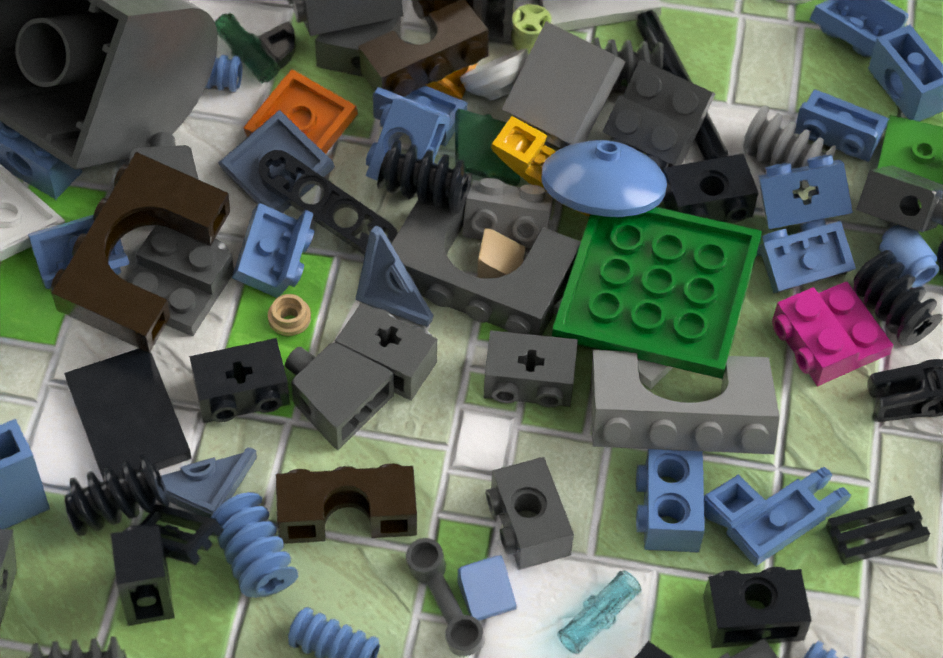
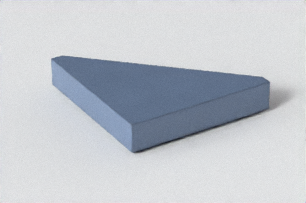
[355,226,434,327]
[162,447,257,518]

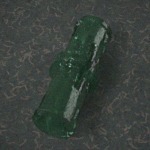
[214,13,280,83]

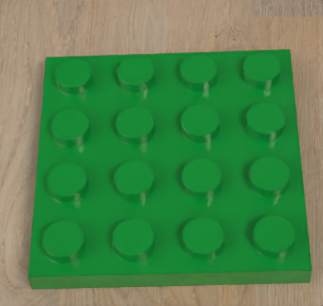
[552,207,762,379]

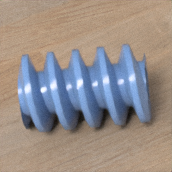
[212,492,298,598]

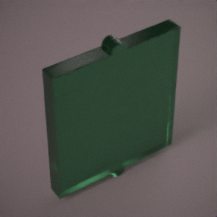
[455,108,520,186]

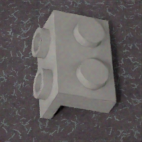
[462,178,554,248]

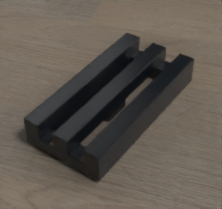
[826,495,930,565]
[140,504,224,565]

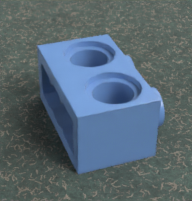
[636,449,705,552]

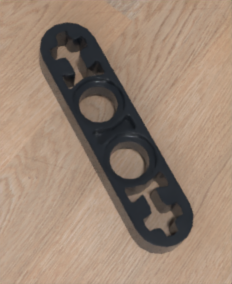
[258,150,398,255]

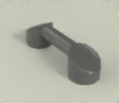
[406,538,485,656]

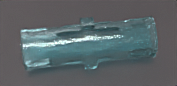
[557,570,642,654]

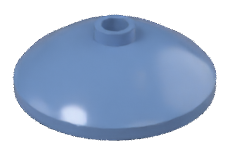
[541,140,667,217]

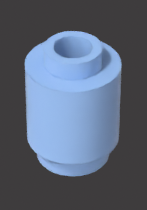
[879,224,939,288]

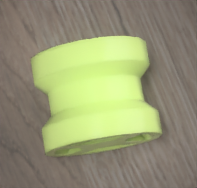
[511,4,551,54]

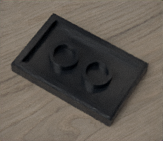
[64,348,192,481]

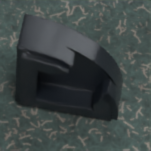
[256,21,296,71]

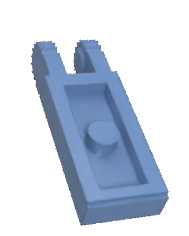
[726,467,851,567]

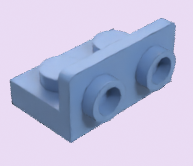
[756,219,856,294]

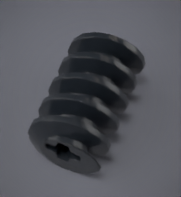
[377,139,472,214]
[853,250,942,346]
[65,453,169,536]

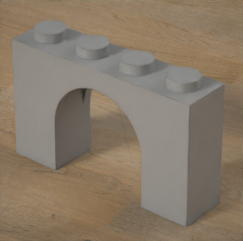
[590,350,780,454]

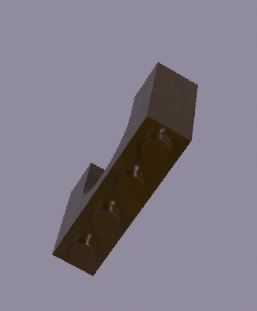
[50,152,230,353]

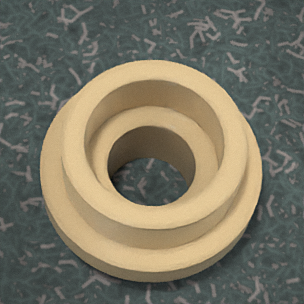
[268,294,311,336]

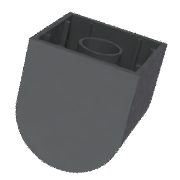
[0,0,218,170]

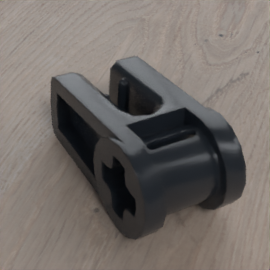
[867,359,943,422]

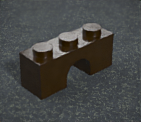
[358,0,489,97]
[276,463,417,544]

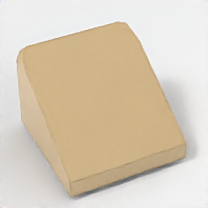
[477,228,526,278]

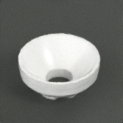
[460,49,529,101]

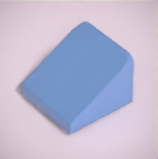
[704,475,768,529]
[457,555,517,621]

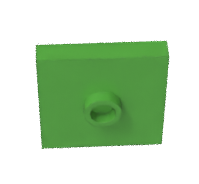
[877,115,943,185]

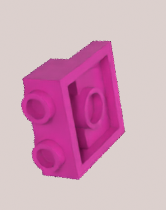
[772,281,893,387]

